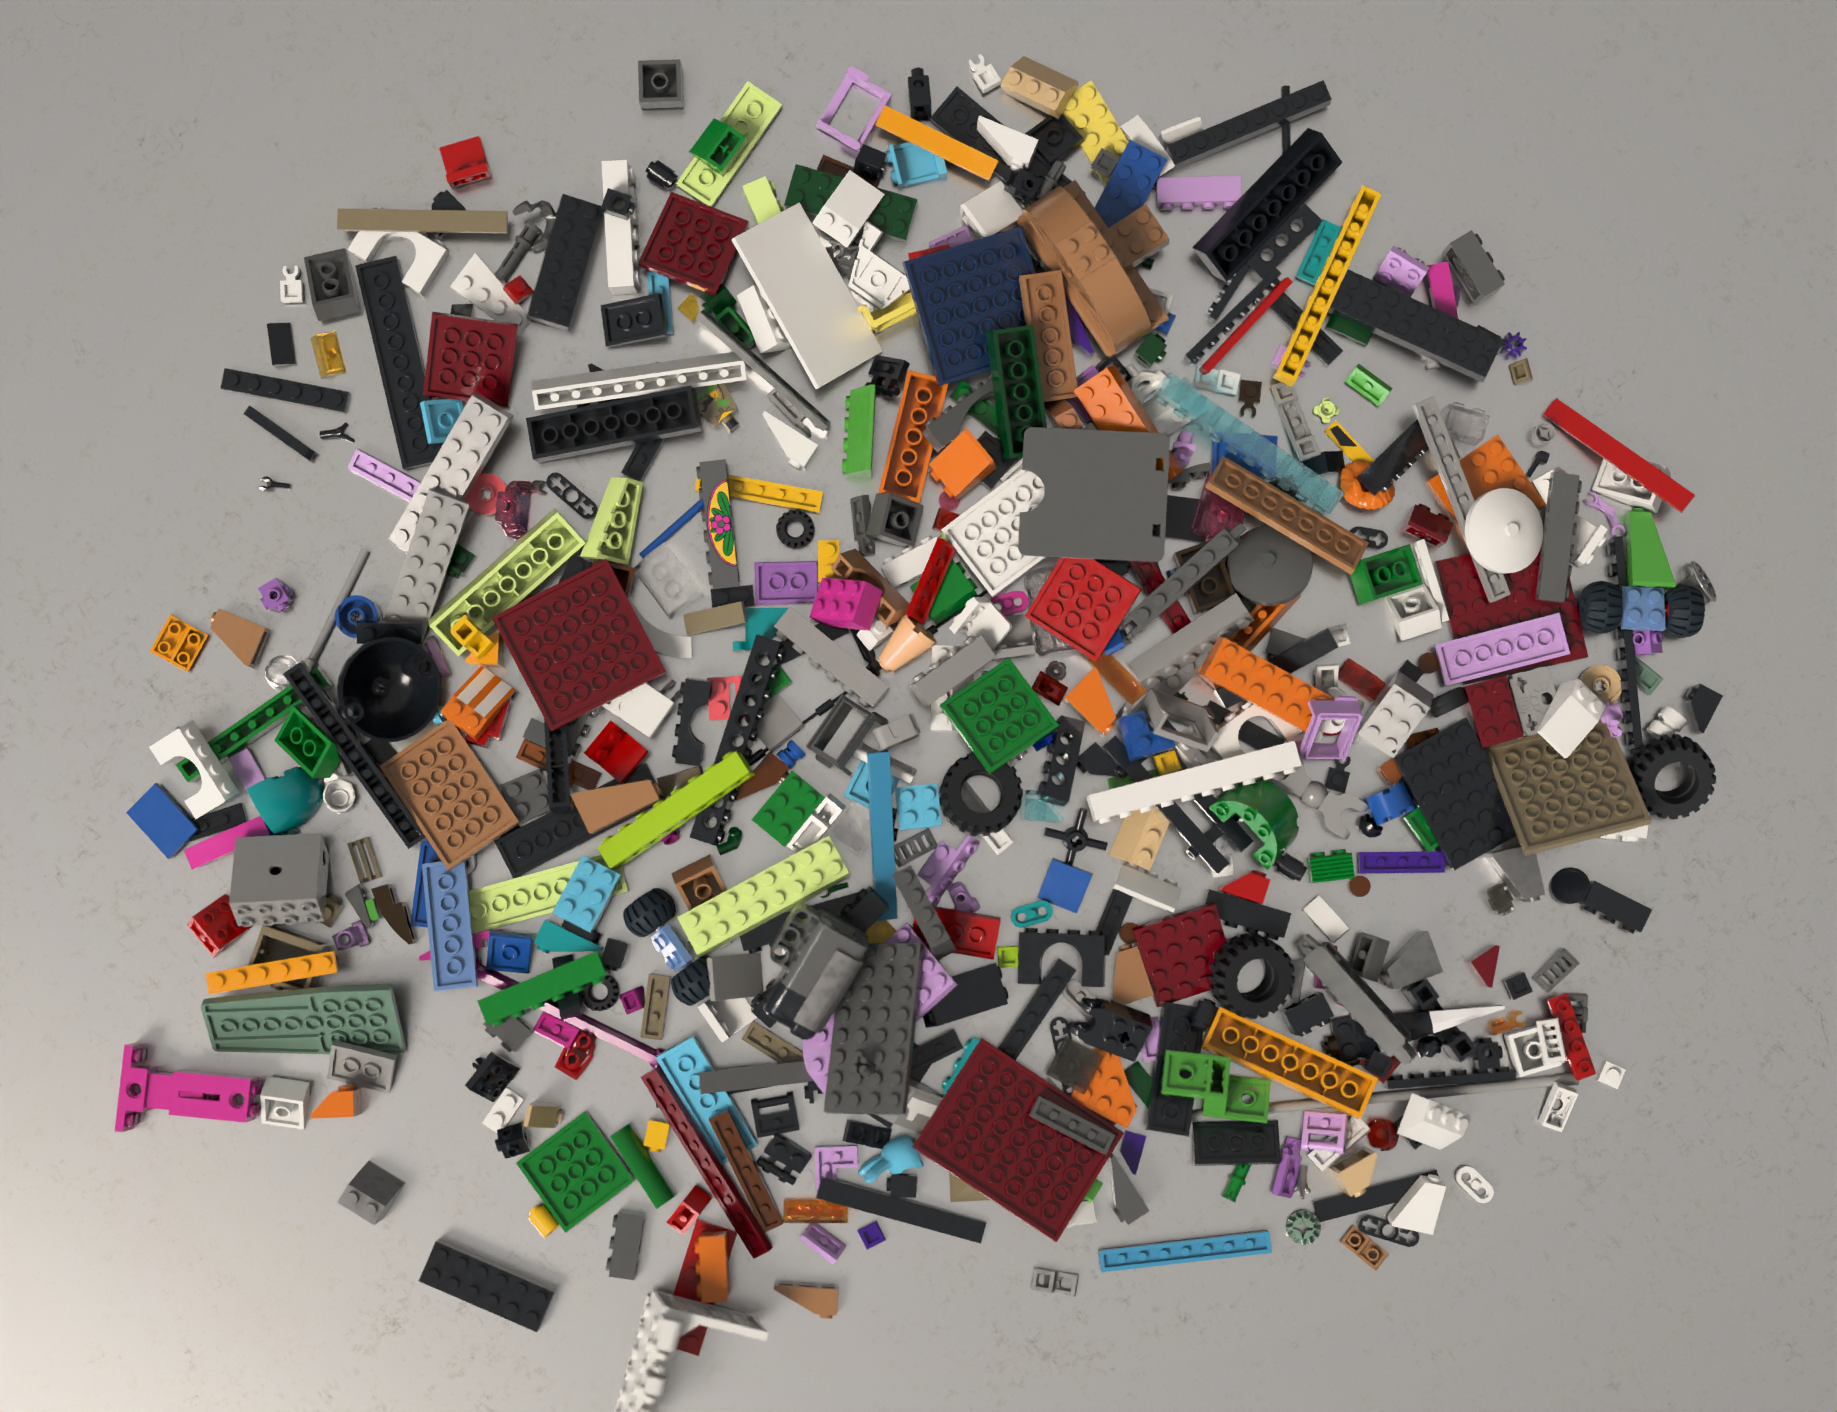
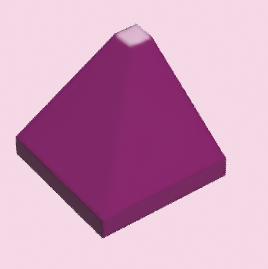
[619,986,644,1015]

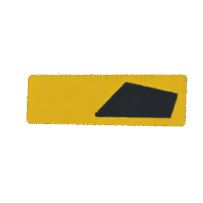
[1324,421,1374,463]

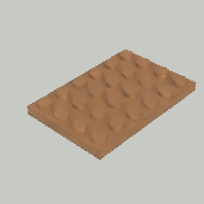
[379,720,520,871]

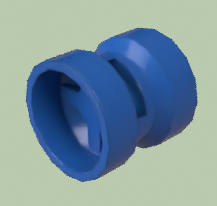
[777,739,806,769]

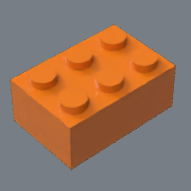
[695,1231,730,1303]

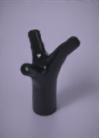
[320,422,354,443]

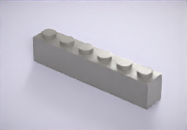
[1129,593,1254,690]
[774,607,890,708]

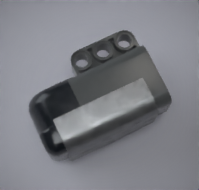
[763,903,869,1040]

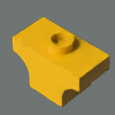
[450,614,495,659]

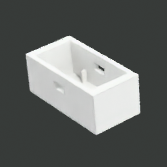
[1538,1082,1578,1132]

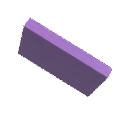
[754,561,819,605]

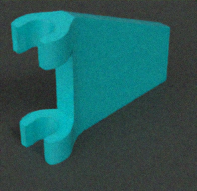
[733,608,788,651]

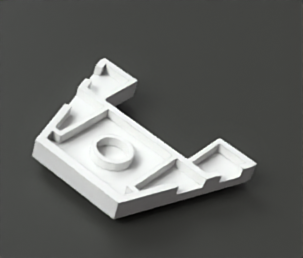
[849,221,910,310]

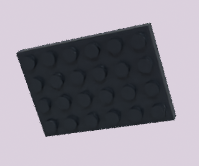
[1392,717,1517,871]

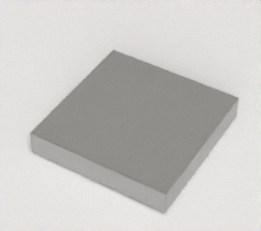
[745,693,804,752]

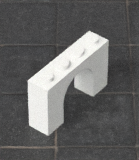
[348,206,449,296]
[1211,701,1302,760]
[149,720,239,819]

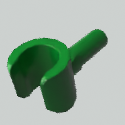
[820,882,848,898]

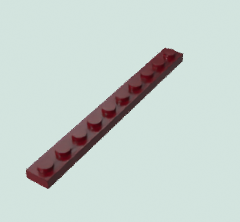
[641,1066,773,1259]

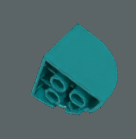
[246,766,325,835]

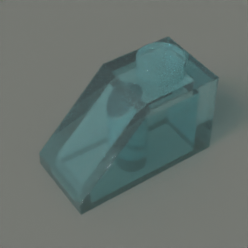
[1020,790,1063,823]

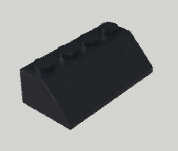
[1357,419,1429,496]

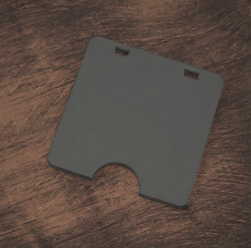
[1018,427,1170,562]

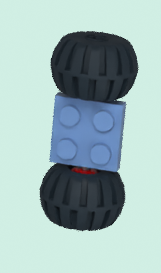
[1579,581,1705,638]
[623,888,710,1006]

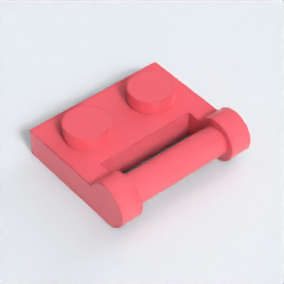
[707,676,747,720]

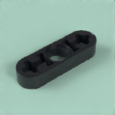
[546,472,598,520]
[1357,1214,1419,1247]

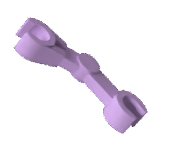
[1583,492,1626,537]

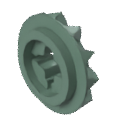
[1286,1210,1321,1245]

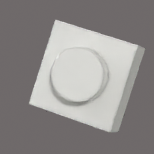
[1596,1061,1626,1089]

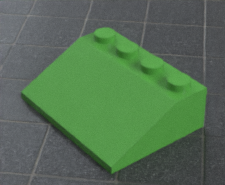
[842,385,876,478]

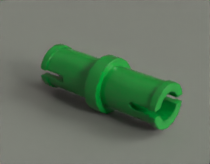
[1222,1165,1252,1203]

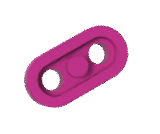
[990,591,1029,616]

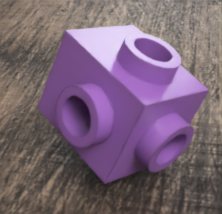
[258,578,293,613]
[1632,630,1663,655]

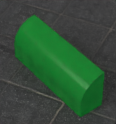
[610,1122,677,1209]

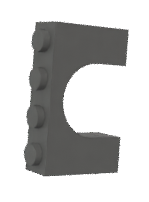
[523,708,599,759]
[892,865,957,960]

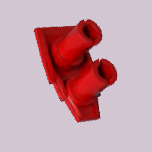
[554,1030,597,1080]

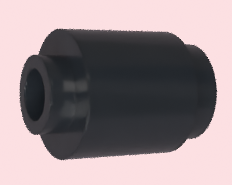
[645,160,678,190]
[1274,853,1307,882]
[1191,998,1218,1032]

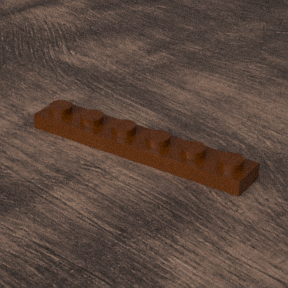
[708,1109,784,1233]

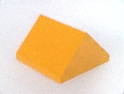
[465,631,504,667]

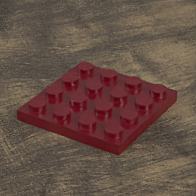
[638,192,749,295]
[423,312,518,407]
[1133,902,1238,1007]

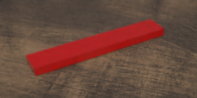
[1199,277,1293,375]

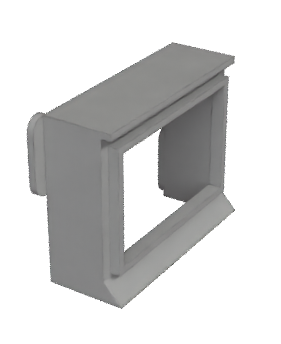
[1141,688,1219,752]

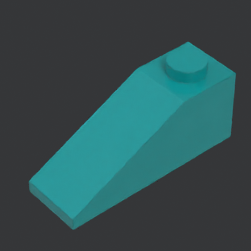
[533,919,604,954]

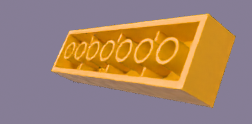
[1201,1007,1378,1119]

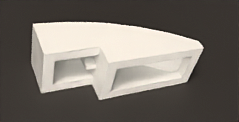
[1120,115,1175,177]
[786,793,846,853]

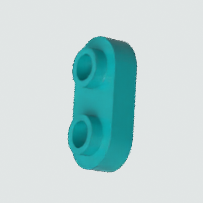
[1011,901,1053,928]

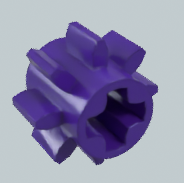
[1501,332,1527,358]

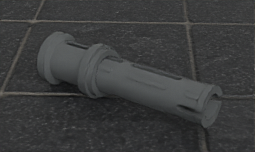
[494,220,542,282]

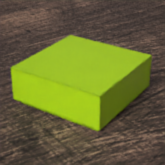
[997,945,1019,968]

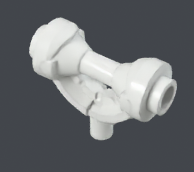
[1125,364,1170,406]

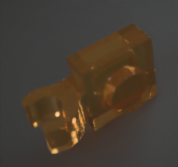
[1487,1011,1526,1036]

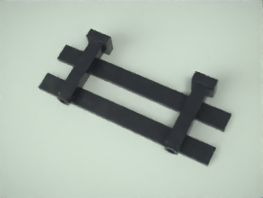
[1103,719,1253,875]

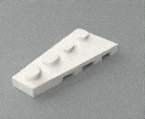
[450,253,531,336]

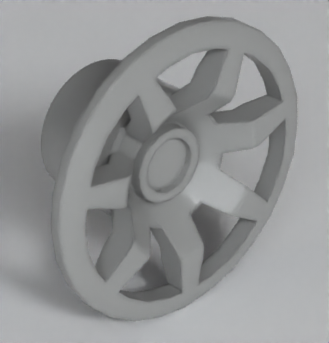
[1681,561,1717,602]

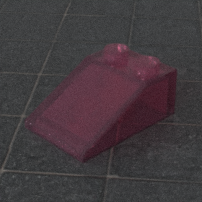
[1190,472,1245,540]

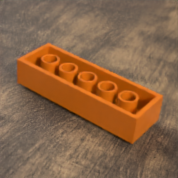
[1074,365,1184,482]
[878,370,949,504]
[1199,636,1335,733]

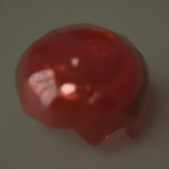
[1368,1118,1399,1151]

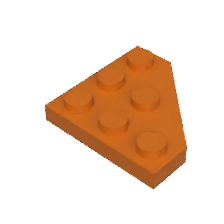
[1071,1048,1137,1128]

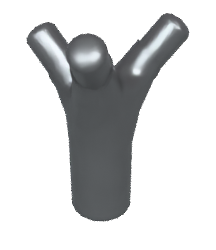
[1293,1166,1311,1199]

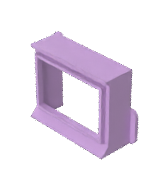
[816,66,892,152]
[1295,696,1363,761]

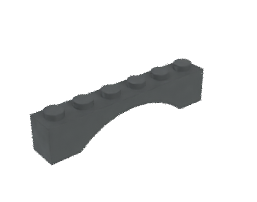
[922,375,994,453]

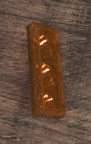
[1087,652,1147,705]
[783,1200,848,1223]

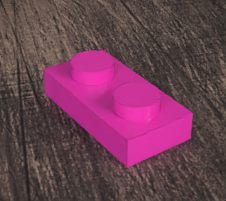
[533,1012,581,1051]

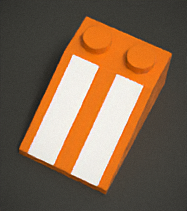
[440,665,516,741]

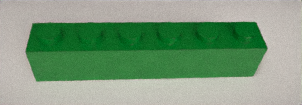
[477,951,609,1027]

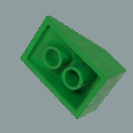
[1350,544,1423,605]

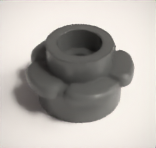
[1046,661,1066,682]

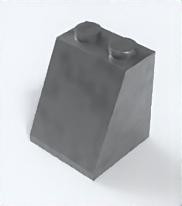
[1484,846,1545,902]
[1380,931,1443,990]
[337,1161,405,1225]

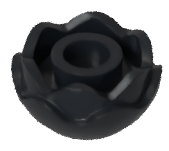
[1359,814,1383,838]
[1415,1036,1442,1058]

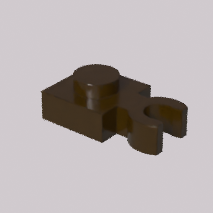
[1238,380,1262,418]

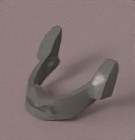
[513,200,556,252]

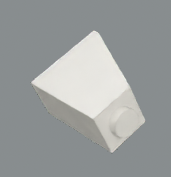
[1387,1174,1446,1235]

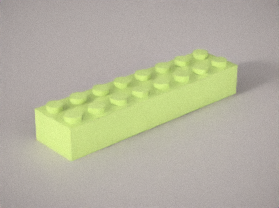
[428,508,585,656]
[677,836,850,958]

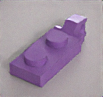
[1272,1137,1302,1198]

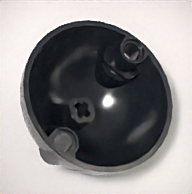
[337,637,441,742]

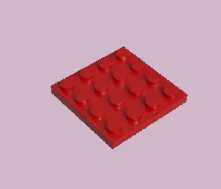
[1025,558,1142,662]

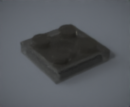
[1046,1036,1104,1095]

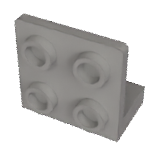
[993,614,1036,661]

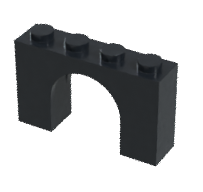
[1018,928,1106,987]
[1402,979,1478,1062]

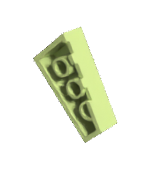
[580,477,643,566]

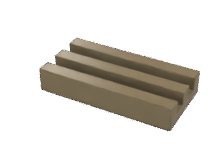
[347,837,382,884]

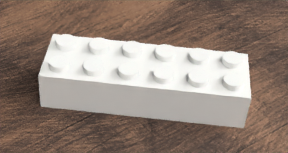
[601,160,641,295]

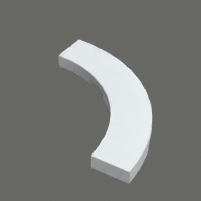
[628,594,692,658]

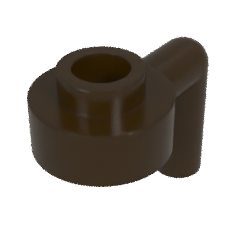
[1322,1035,1358,1066]

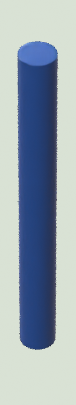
[639,500,704,560]

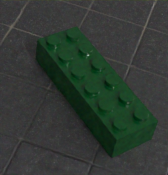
[784,164,918,243]
[985,325,1047,458]

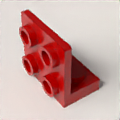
[439,136,491,188]
[584,720,648,784]
[187,894,251,958]

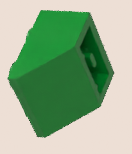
[689,118,748,177]

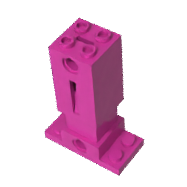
[115,1043,262,1132]

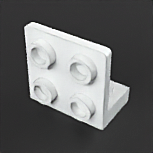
[698,998,757,1042]

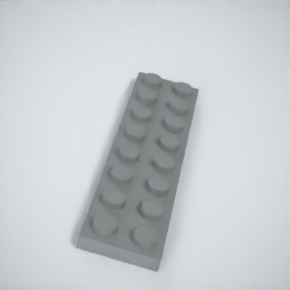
[384,488,471,646]

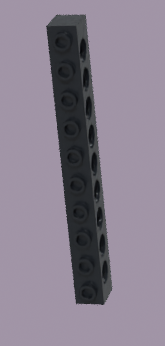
[690,634,785,846]
[283,660,426,849]

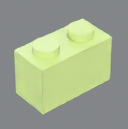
[742,176,784,224]

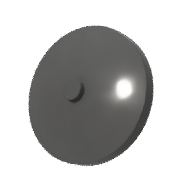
[1227,525,1313,606]

